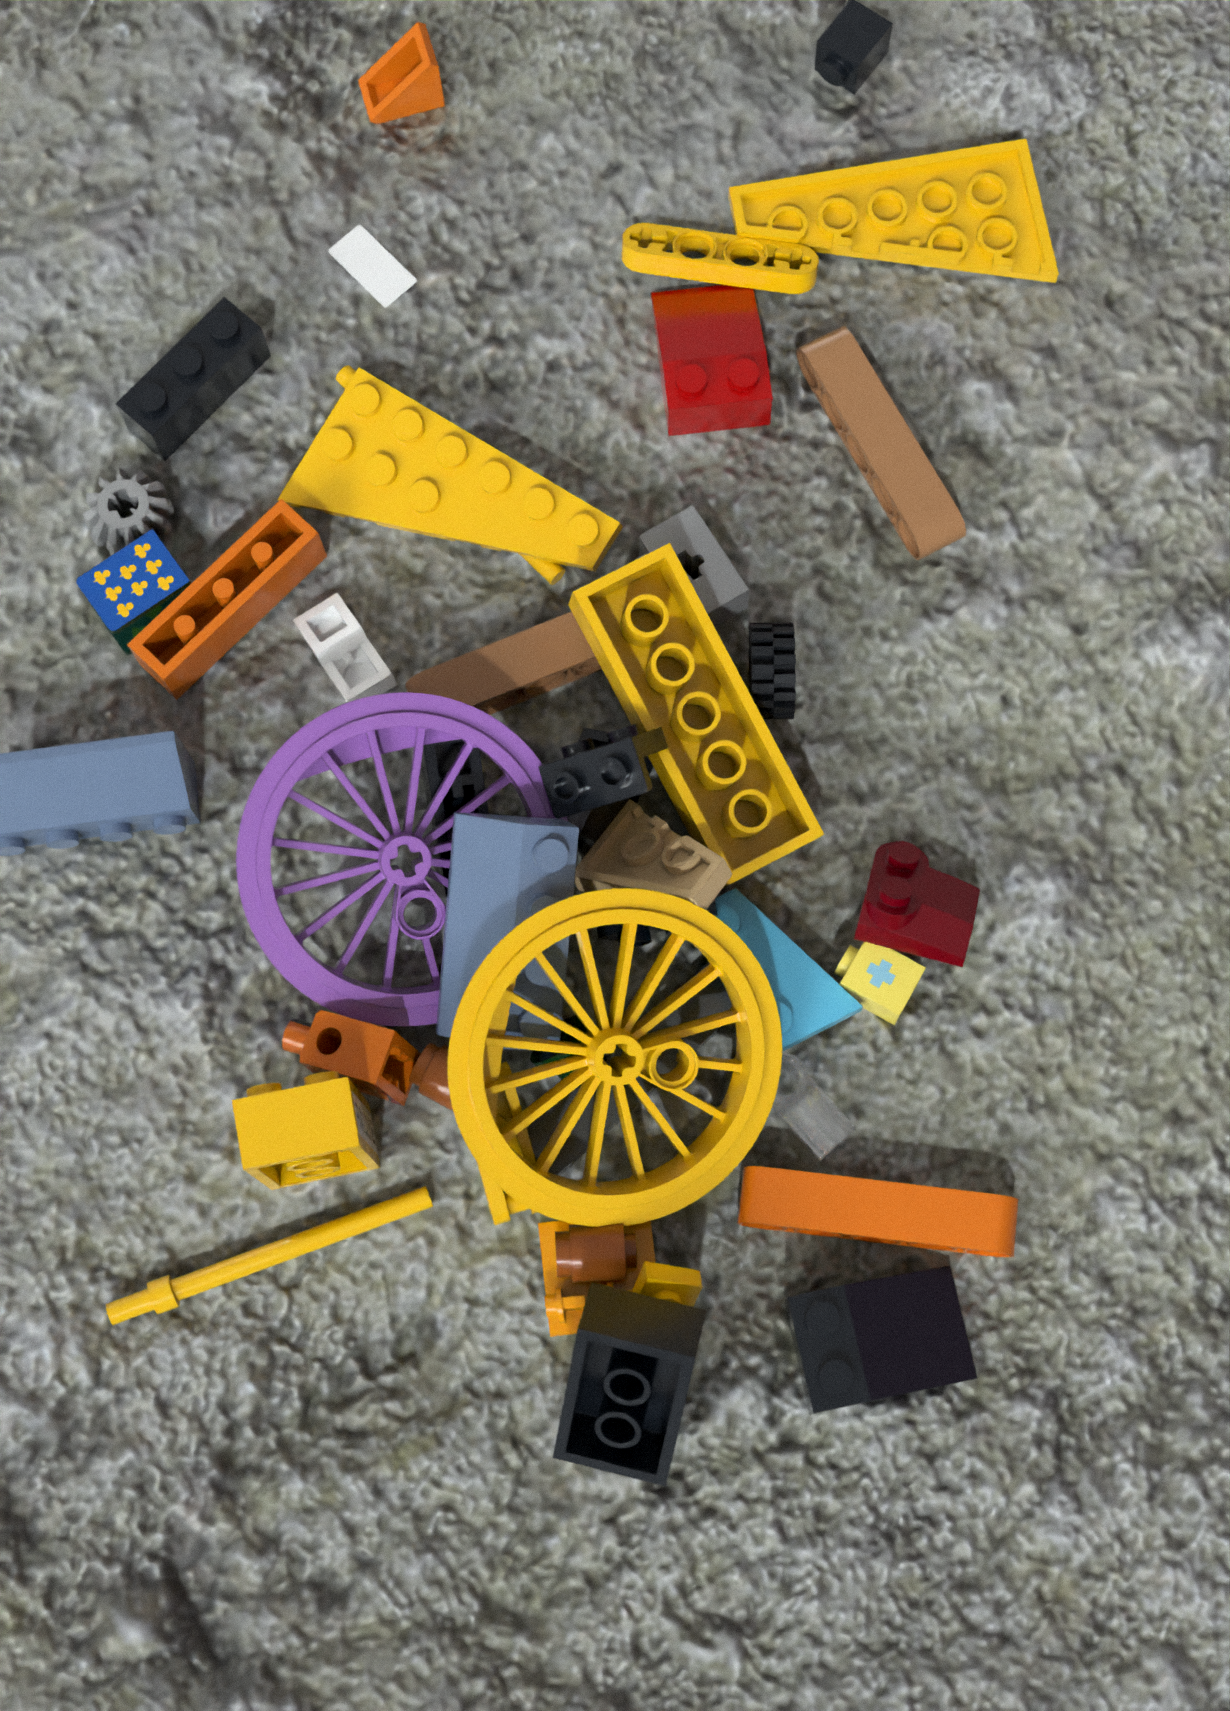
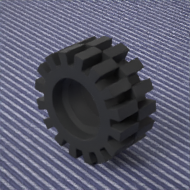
[748,622,796,719]

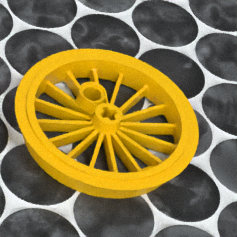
[447,888,782,1227]

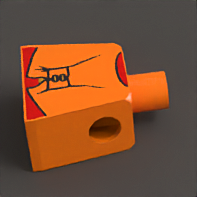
[282,1010,421,1106]

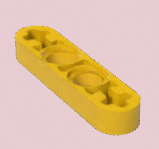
[621,223,819,294]

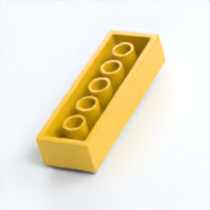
[568,543,825,889]

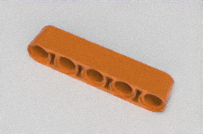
[737,1166,1019,1257]

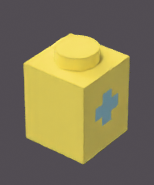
[834,942,926,1025]

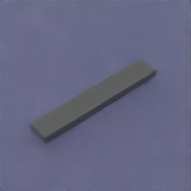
[527,963,731,1176]

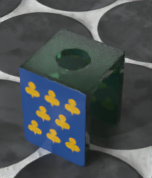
[76,529,191,655]

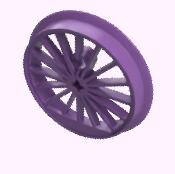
[236,692,568,1027]

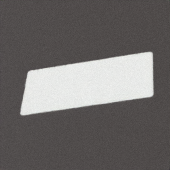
[328,224,417,308]

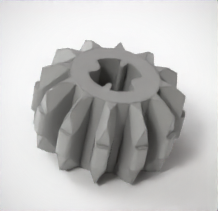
[83,468,174,555]

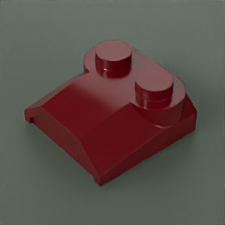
[854,841,980,967]

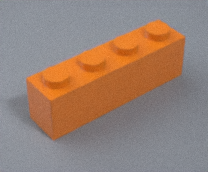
[127,499,327,700]

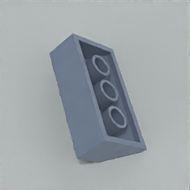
[0,731,201,856]
[436,812,579,1051]

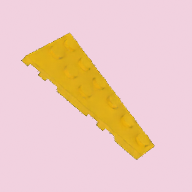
[728,138,1059,283]
[277,367,623,572]

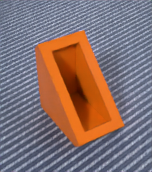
[358,22,445,124]

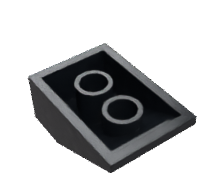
[784,1265,977,1415]

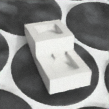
[293,593,398,703]

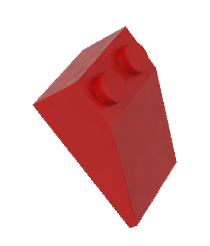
[651,285,773,436]

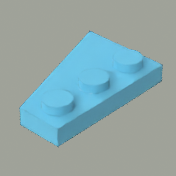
[715,888,863,1052]

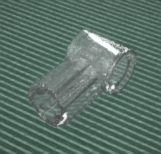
[771,1053,857,1162]

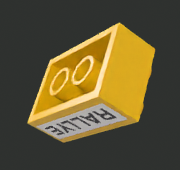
[232,1071,380,1190]

